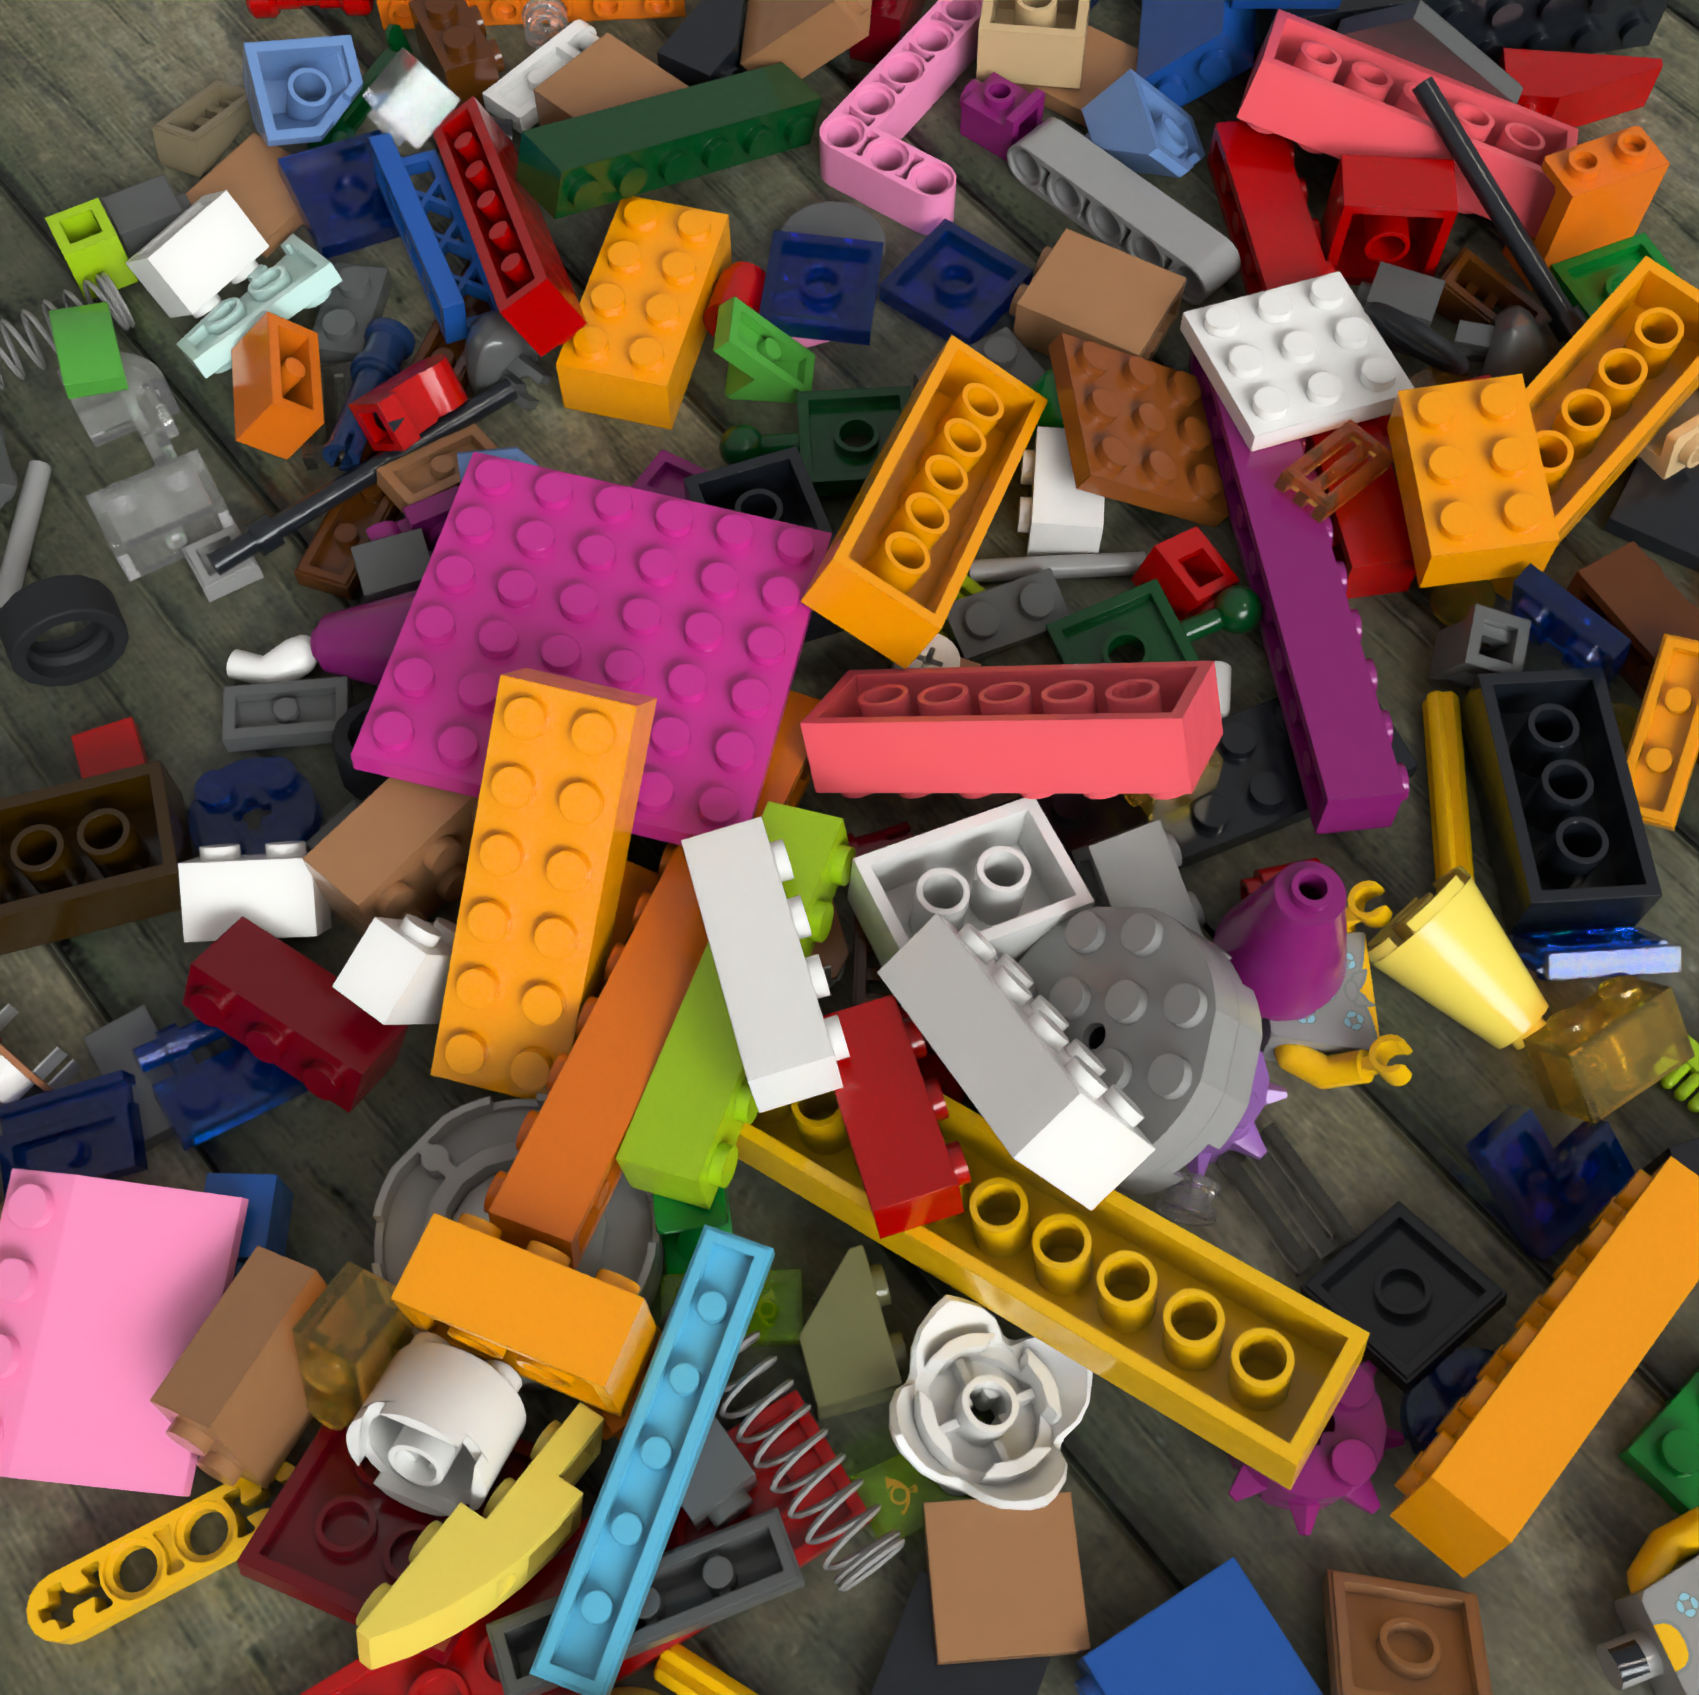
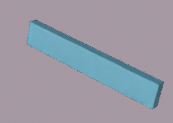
[529,1224,775,1695]

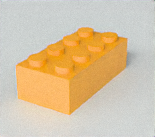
[556,196,732,430]

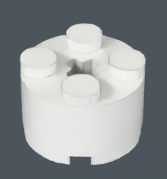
[346,1332,526,1516]

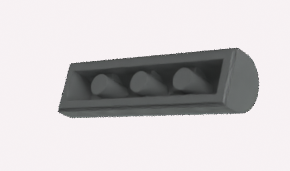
[486,1507,805,1695]

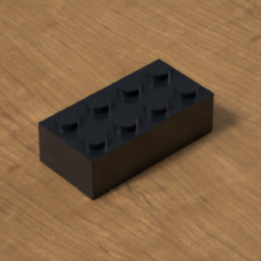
[1460,667,1663,935]

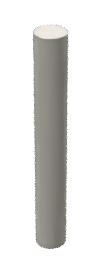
[0,460,52,609]
[968,551,1146,583]

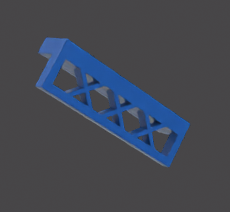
[369,132,498,344]

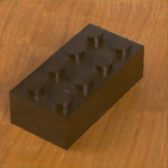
[0,760,193,955]

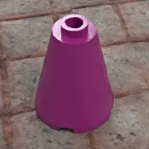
[310,590,417,686]
[1213,861,1347,1021]

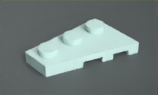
[176,234,343,378]

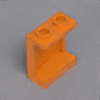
[1502,126,1670,291]

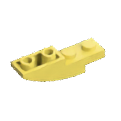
[356,1402,604,1670]

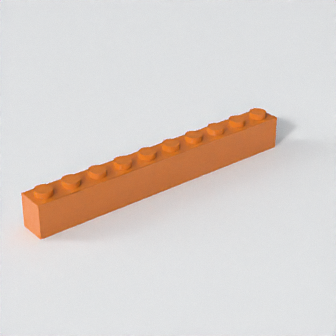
[484,690,821,1270]

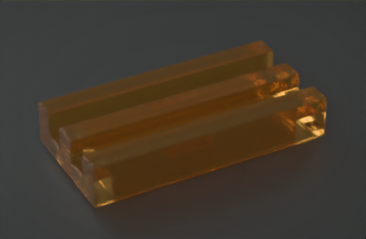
[1274,420,1393,523]

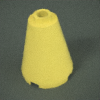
[1368,865,1549,1050]

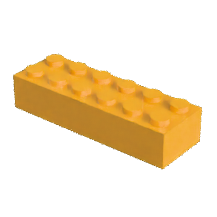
[1481,256,1699,601]
[800,335,1048,669]
[430,668,657,1099]
[1389,1156,1699,1578]

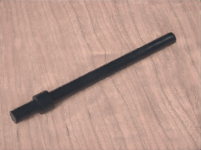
[1412,76,1588,343]
[206,378,518,576]

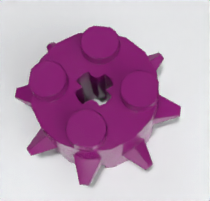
[1227,1361,1405,1536]

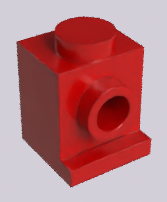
[1131,526,1240,621]

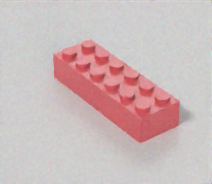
[1236,8,1579,238]
[800,661,1223,800]

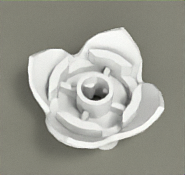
[889,1294,1093,1510]

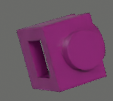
[959,72,1045,161]

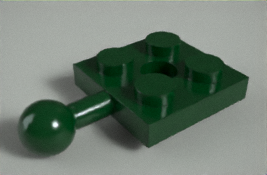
[719,385,911,496]
[1045,579,1262,665]

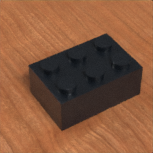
[683,446,845,643]

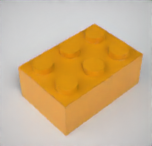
[1387,374,1560,588]
[390,1213,660,1418]

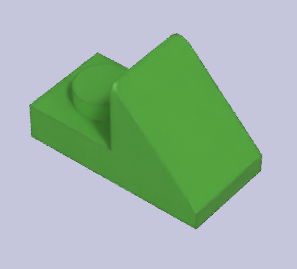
[713,296,815,403]

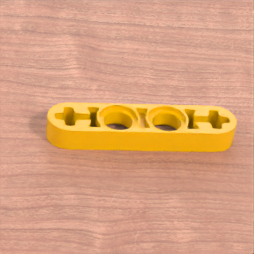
[26,1462,296,1645]

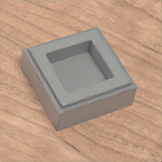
[181,524,264,603]

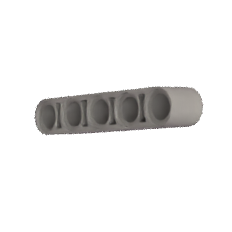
[1007,117,1241,305]

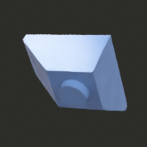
[242,35,363,146]
[1081,69,1206,178]

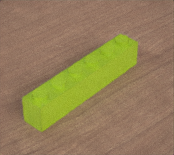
[616,801,856,1210]

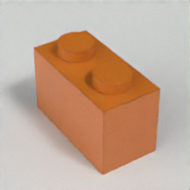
[231,311,324,460]

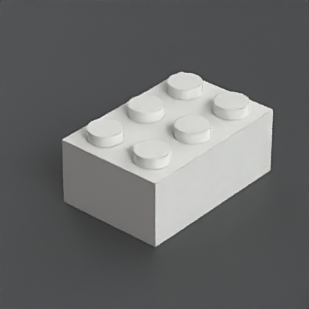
[847,798,1095,967]

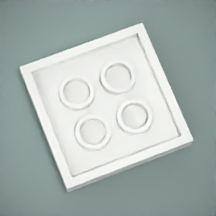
[1180,271,1414,452]

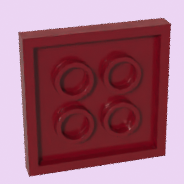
[237,1370,535,1665]

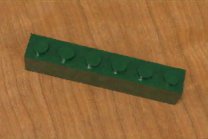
[516,62,822,219]

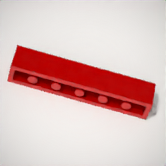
[431,96,588,357]

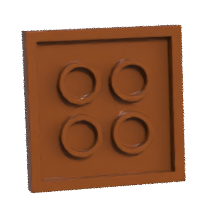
[1048,332,1229,528]

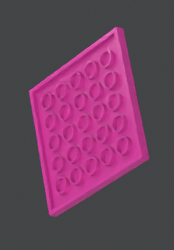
[351,452,832,845]

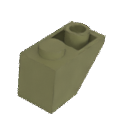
[799,1245,909,1421]

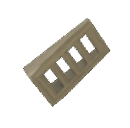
[152,80,252,177]

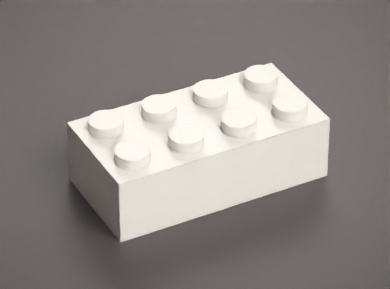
[877,913,1156,1211]

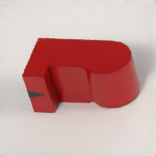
[348,354,468,451]

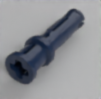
[322,317,416,471]

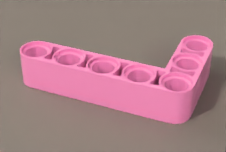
[819,0,983,235]

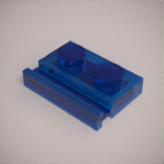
[1513,927,1681,982]
[0,1070,148,1199]

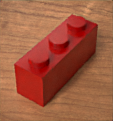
[823,994,971,1239]

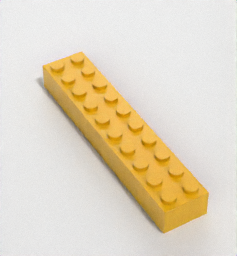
[735,1091,1370,1490]

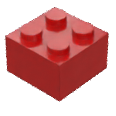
[1320,154,1459,285]

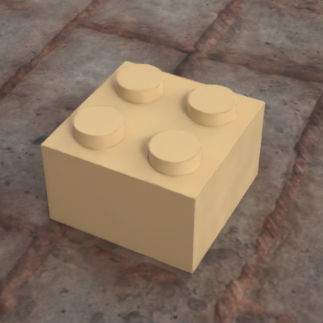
[976,0,1091,89]

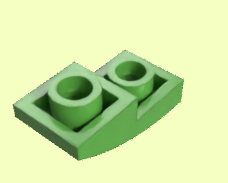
[49,301,129,399]

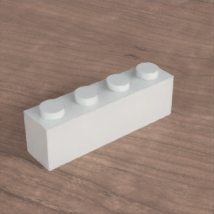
[681,816,850,1113]

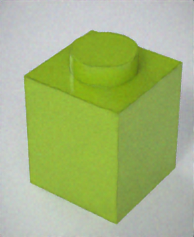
[45,198,138,302]

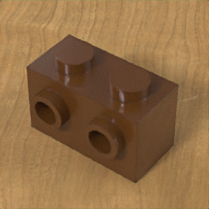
[409,0,505,110]

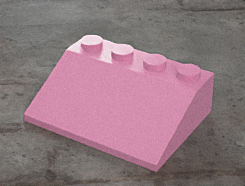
[0,1168,249,1496]

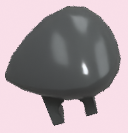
[1454,305,1548,388]
[465,310,553,410]

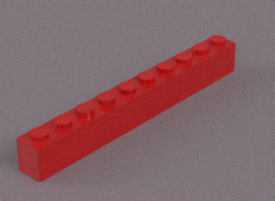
[1207,120,1416,599]

